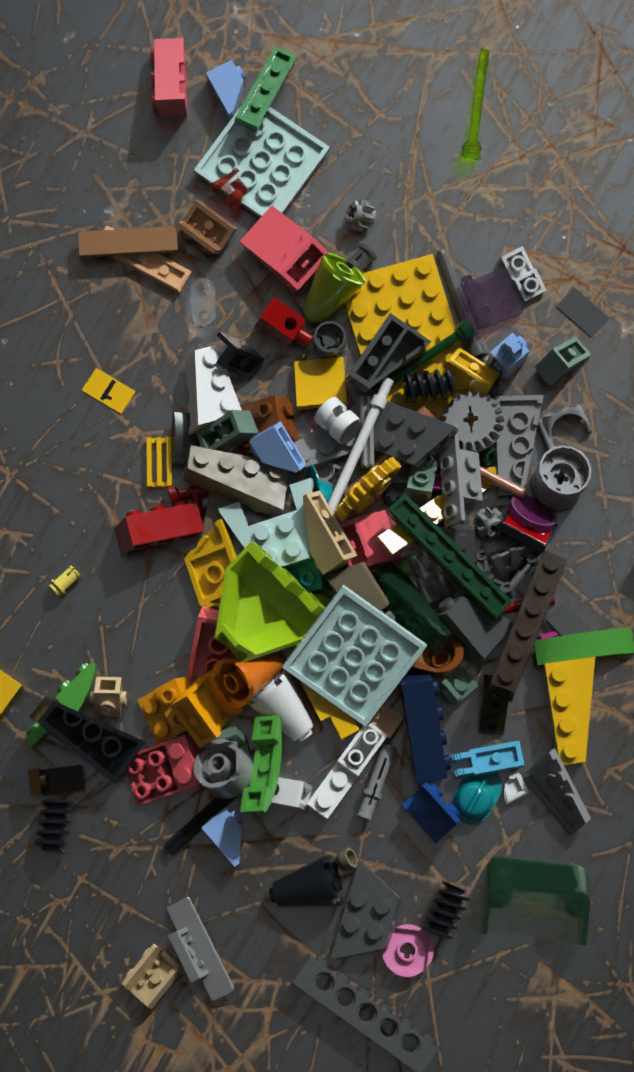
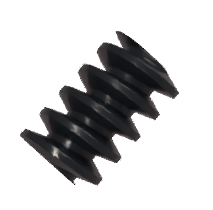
[403,368,456,404]
[35,799,74,854]
[421,881,470,939]

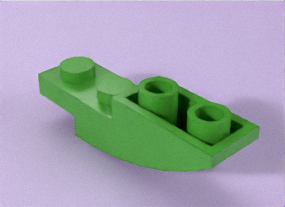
[24,662,98,749]

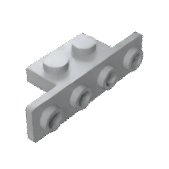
[439,425,483,528]
[167,897,235,1001]

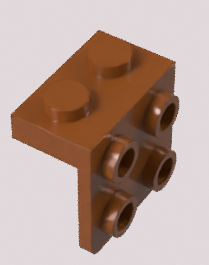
[239,395,298,455]

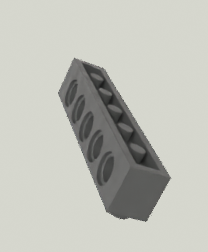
[292,955,439,1072]

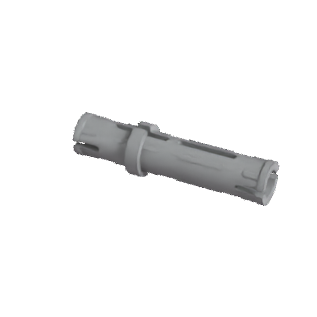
[356,743,397,821]

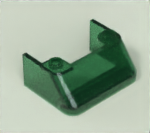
[479,857,590,946]

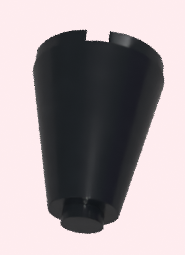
[269,854,344,907]

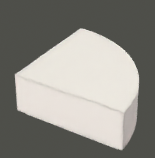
[503,770,529,804]

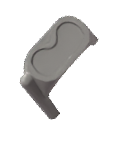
[538,404,592,450]

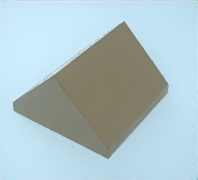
[324,562,389,610]

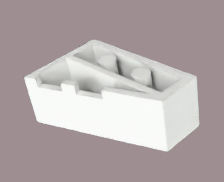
[186,345,241,435]

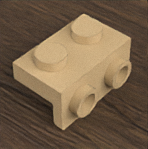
[121,944,182,1010]

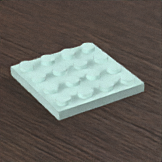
[194,105,330,218]
[282,585,427,727]

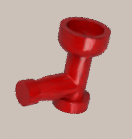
[168,486,206,516]

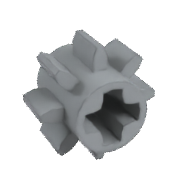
[346,199,376,231]
[473,507,503,539]

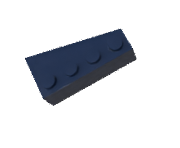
[400,669,451,784]

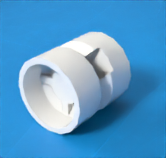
[314,397,362,444]

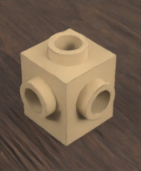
[90,677,127,718]

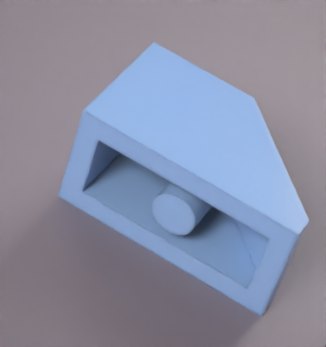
[206,60,246,122]
[249,421,306,472]
[202,807,242,867]

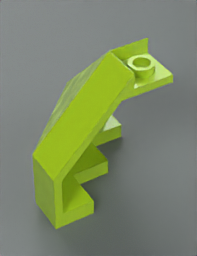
[215,541,325,663]

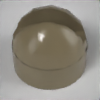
[335,848,358,870]

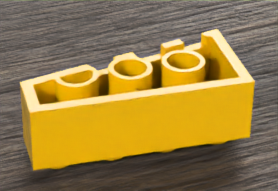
[542,657,595,766]

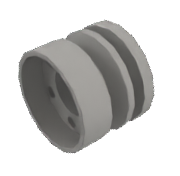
[531,445,591,510]

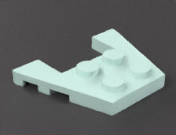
[218,478,314,568]

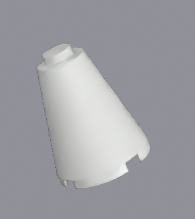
[248,669,313,742]

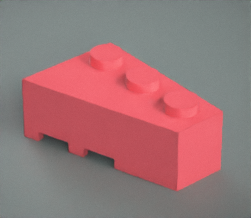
[150,38,187,117]

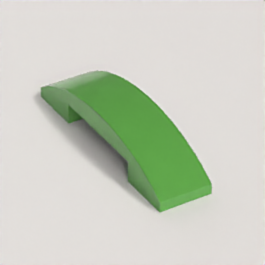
[534,628,634,666]
[240,715,282,814]

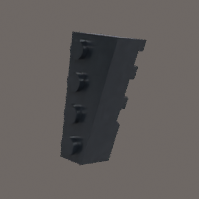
[30,697,146,783]

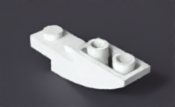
[306,722,388,820]

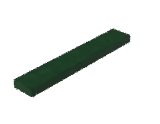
[386,493,513,621]

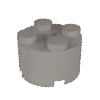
[194,739,253,799]

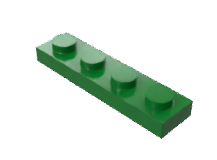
[234,46,297,133]

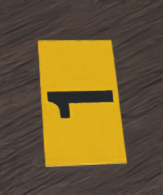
[82,368,136,414]

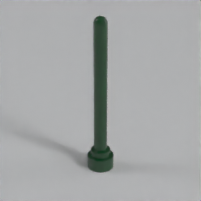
[371,319,476,395]

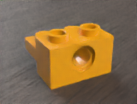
[137,677,191,745]

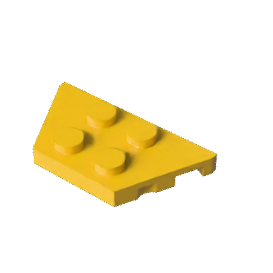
[184,519,237,608]

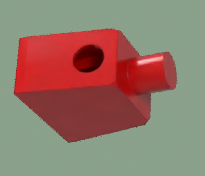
[255,297,314,347]

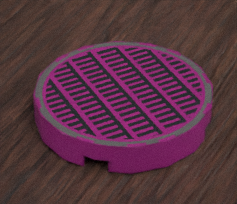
[508,495,557,533]

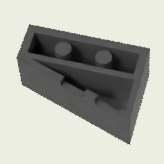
[345,313,432,393]

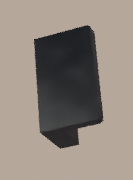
[216,331,264,379]

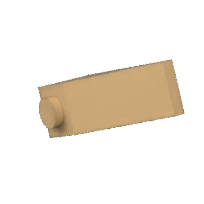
[303,490,357,575]

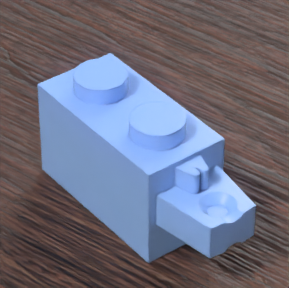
[487,333,529,382]

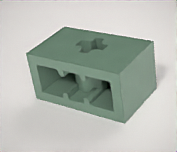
[196,410,259,452]

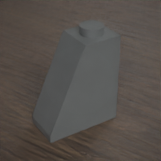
[434,596,514,661]

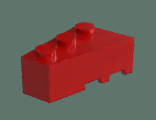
[114,501,204,557]

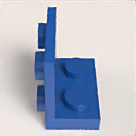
[401,782,461,844]

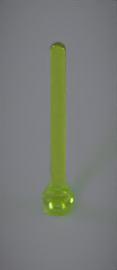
[461,47,490,160]

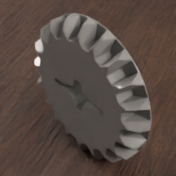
[440,391,504,452]

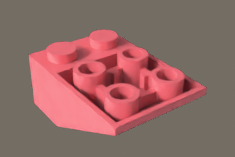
[239,206,329,292]
[339,510,420,571]
[126,734,205,806]

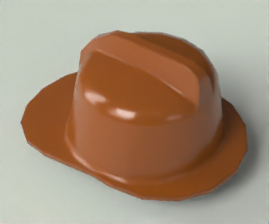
[412,634,464,677]

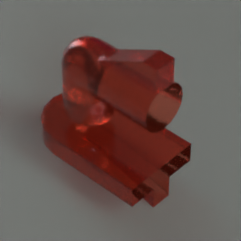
[209,167,248,213]

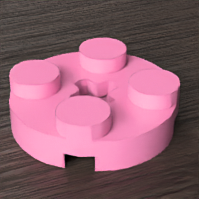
[381,924,434,977]

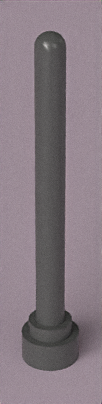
[437,249,488,360]

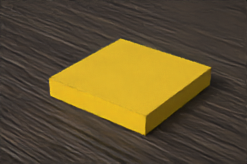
[294,357,347,410]

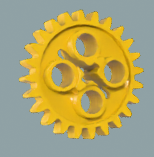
[334,457,402,522]

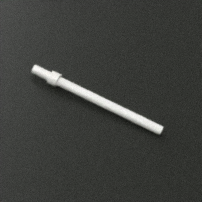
[328,377,394,514]

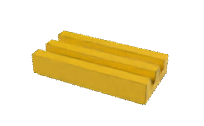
[146,437,173,488]

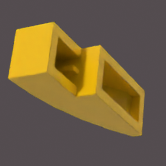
[298,679,360,741]

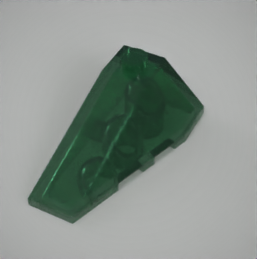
[372,561,451,653]

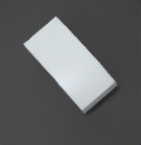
[500,246,546,302]

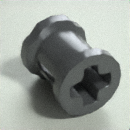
[346,243,377,274]

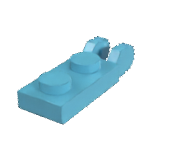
[449,741,525,778]

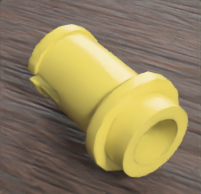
[49,565,81,597]

